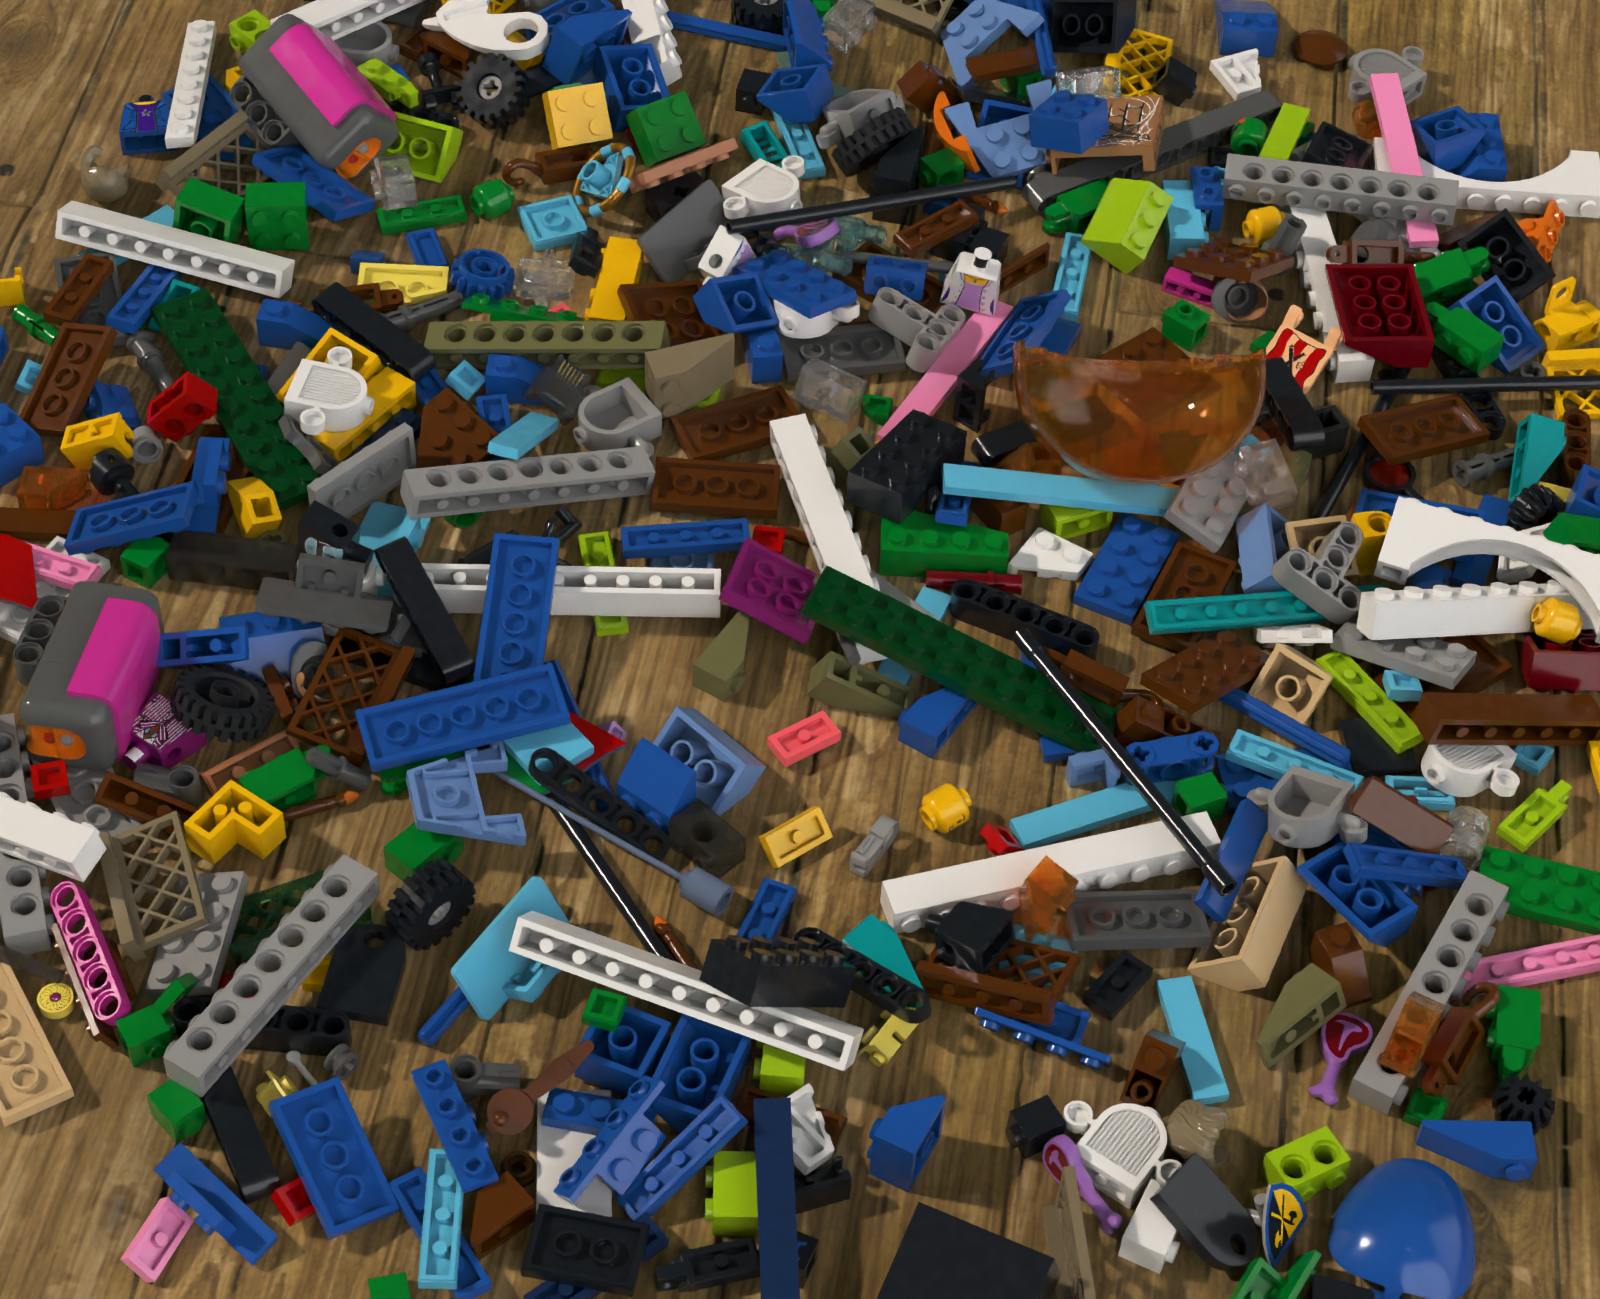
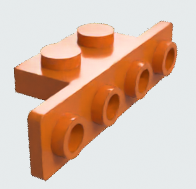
[1516,200,1565,292]

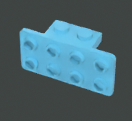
[359,502,431,599]
[451,876,569,1021]

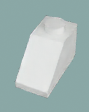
[1118,1179,1181,1274]

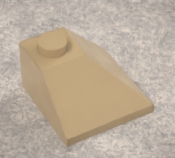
[1284,514,1359,578]
[1248,643,1334,725]

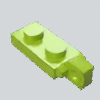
[356,57,419,109]
[1496,779,1572,853]

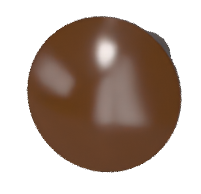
[1293,30,1348,71]

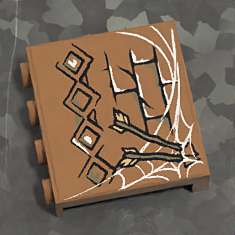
[1046,95,1165,175]

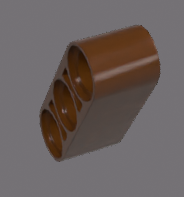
[1556,408,1592,489]

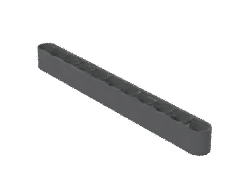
[1022,90,1283,216]

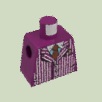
[123,692,208,771]

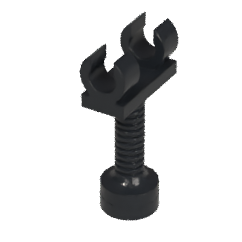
[417,52,462,110]

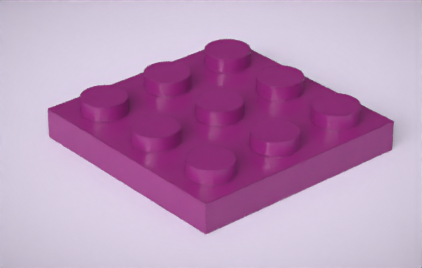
[718,537,818,644]

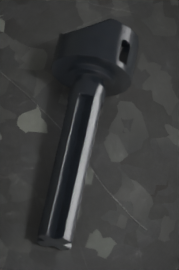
[90,448,177,548]

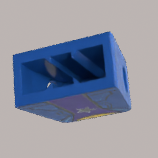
[119,95,178,155]

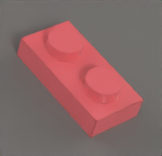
[767,710,841,768]

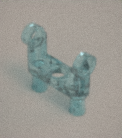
[777,216,887,276]

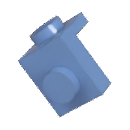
[1065,749,1120,789]

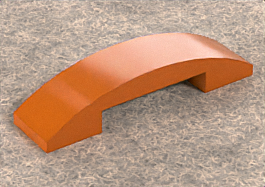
[933,90,980,173]

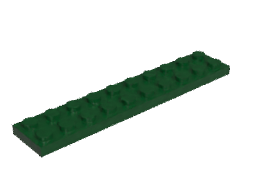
[151,288,322,511]
[801,565,1120,753]

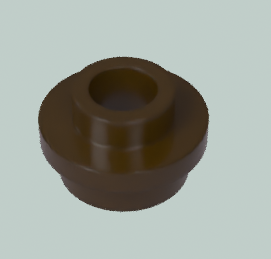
[500,1151,537,1187]

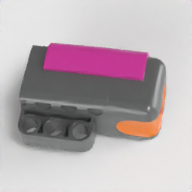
[229,14,399,180]
[13,581,164,771]

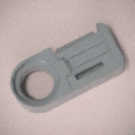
[849,814,900,878]

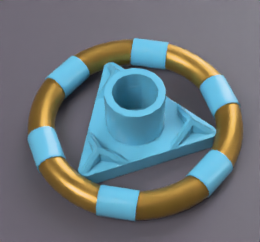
[572,143,636,217]

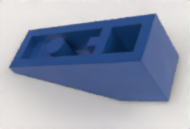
[256,298,339,350]
[740,327,783,384]
[485,354,581,408]
[157,626,249,670]
[897,687,978,759]
[1415,1120,1538,1181]

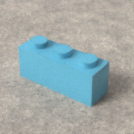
[1161,180,1209,260]

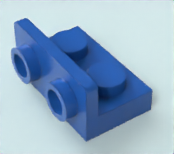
[1189,166,1224,231]
[864,255,928,301]

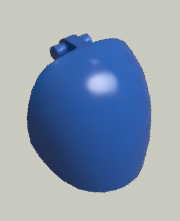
[1328,1158,1476,1299]

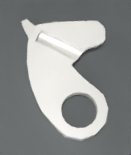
[422,0,550,60]

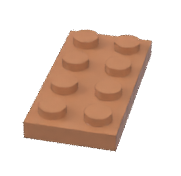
[628,137,738,194]

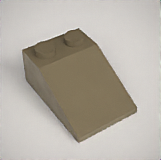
[644,333,735,418]

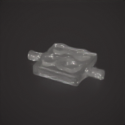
[513,249,577,306]

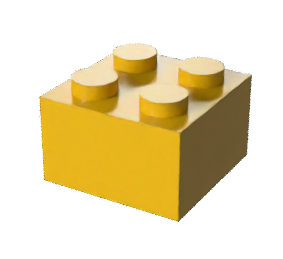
[542,82,613,150]

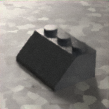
[1048,0,1137,53]

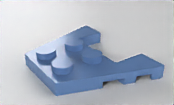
[940,0,1045,94]
[944,79,1052,178]
[406,741,527,846]

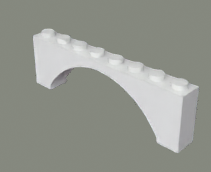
[1369,137,1600,218]
[1373,496,1600,643]

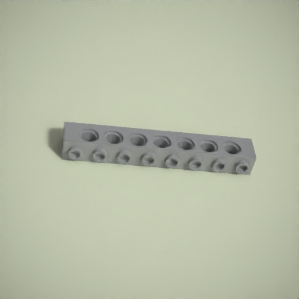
[1222,153,1459,226]
[400,446,656,519]
[0,713,55,958]
[163,854,380,1097]
[1348,870,1510,1116]

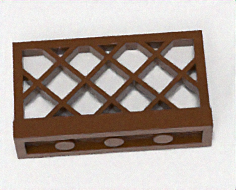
[286,627,416,767]
[915,939,1080,1027]

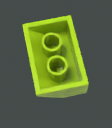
[372,111,464,183]
[1080,178,1174,275]

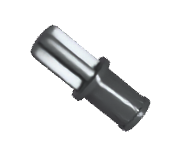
[305,747,372,792]

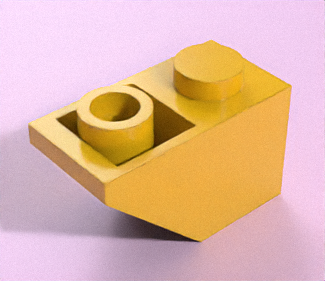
[227,477,283,540]

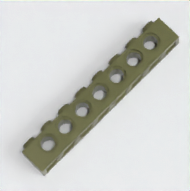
[424,320,671,369]

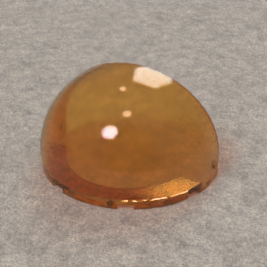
[1013,339,1266,486]

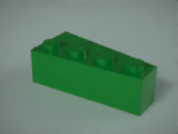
[879,511,1009,578]

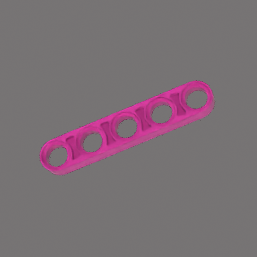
[50,881,131,1026]

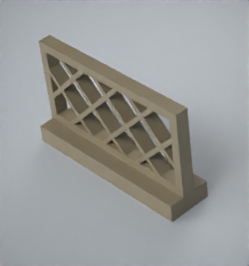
[843,0,954,40]
[156,109,273,197]
[99,810,209,963]
[1041,1166,1096,1299]

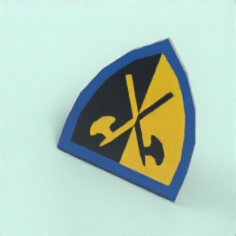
[1246,1182,1308,1269]

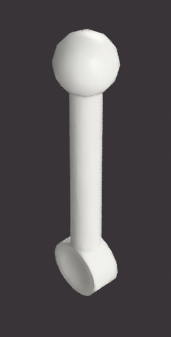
[286,1050,318,1086]

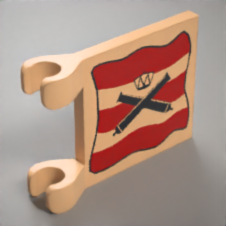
[1259,305,1343,396]

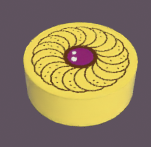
[37,982,75,1019]

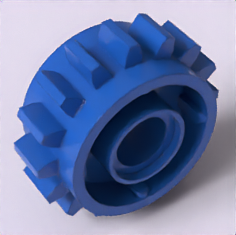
[449,249,515,301]

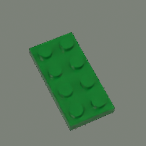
[1478,845,1600,935]

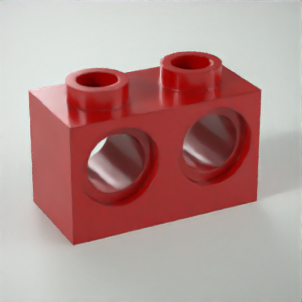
[147,371,218,443]

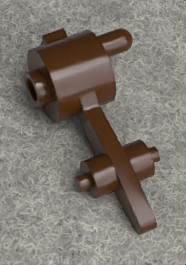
[485,1040,594,1135]

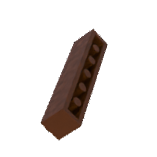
[1411,692,1600,746]

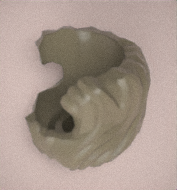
[80,145,133,203]
[1166,1099,1230,1171]

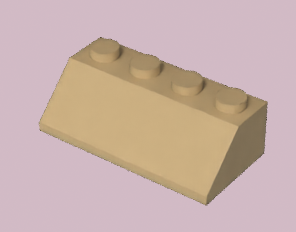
[1187,855,1308,992]

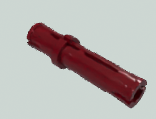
[926,569,1023,595]

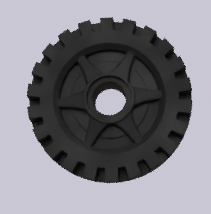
[831,107,915,177]
[170,664,275,743]

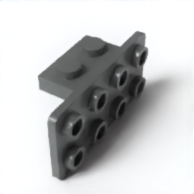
[637,180,740,282]
[255,553,394,634]

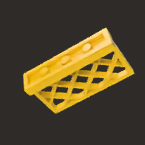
[1095,28,1173,102]
[1541,348,1600,421]

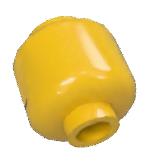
[1242,206,1285,246]
[1531,597,1583,644]
[919,783,972,834]

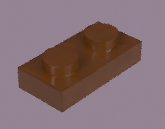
[261,664,305,730]

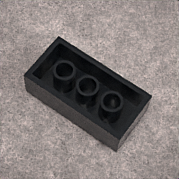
[846,409,967,524]
[699,935,857,1008]

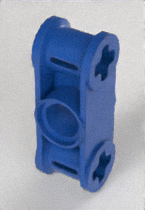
[1121,731,1219,786]

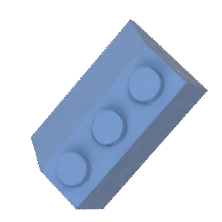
[1235,502,1290,594]
[653,706,766,820]

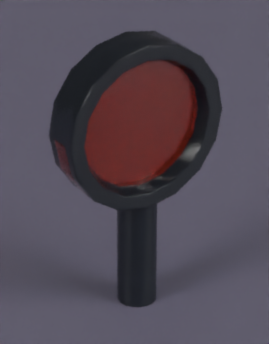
[1362,453,1425,500]

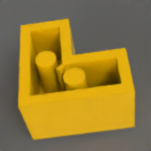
[184,780,287,865]

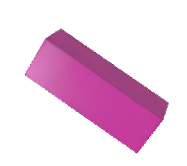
[1162,266,1217,308]

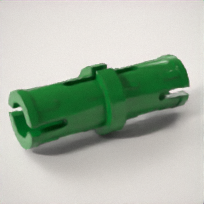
[12,304,59,347]

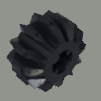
[1507,483,1562,531]
[1491,1073,1555,1136]

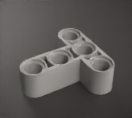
[868,287,966,373]
[1272,521,1363,624]

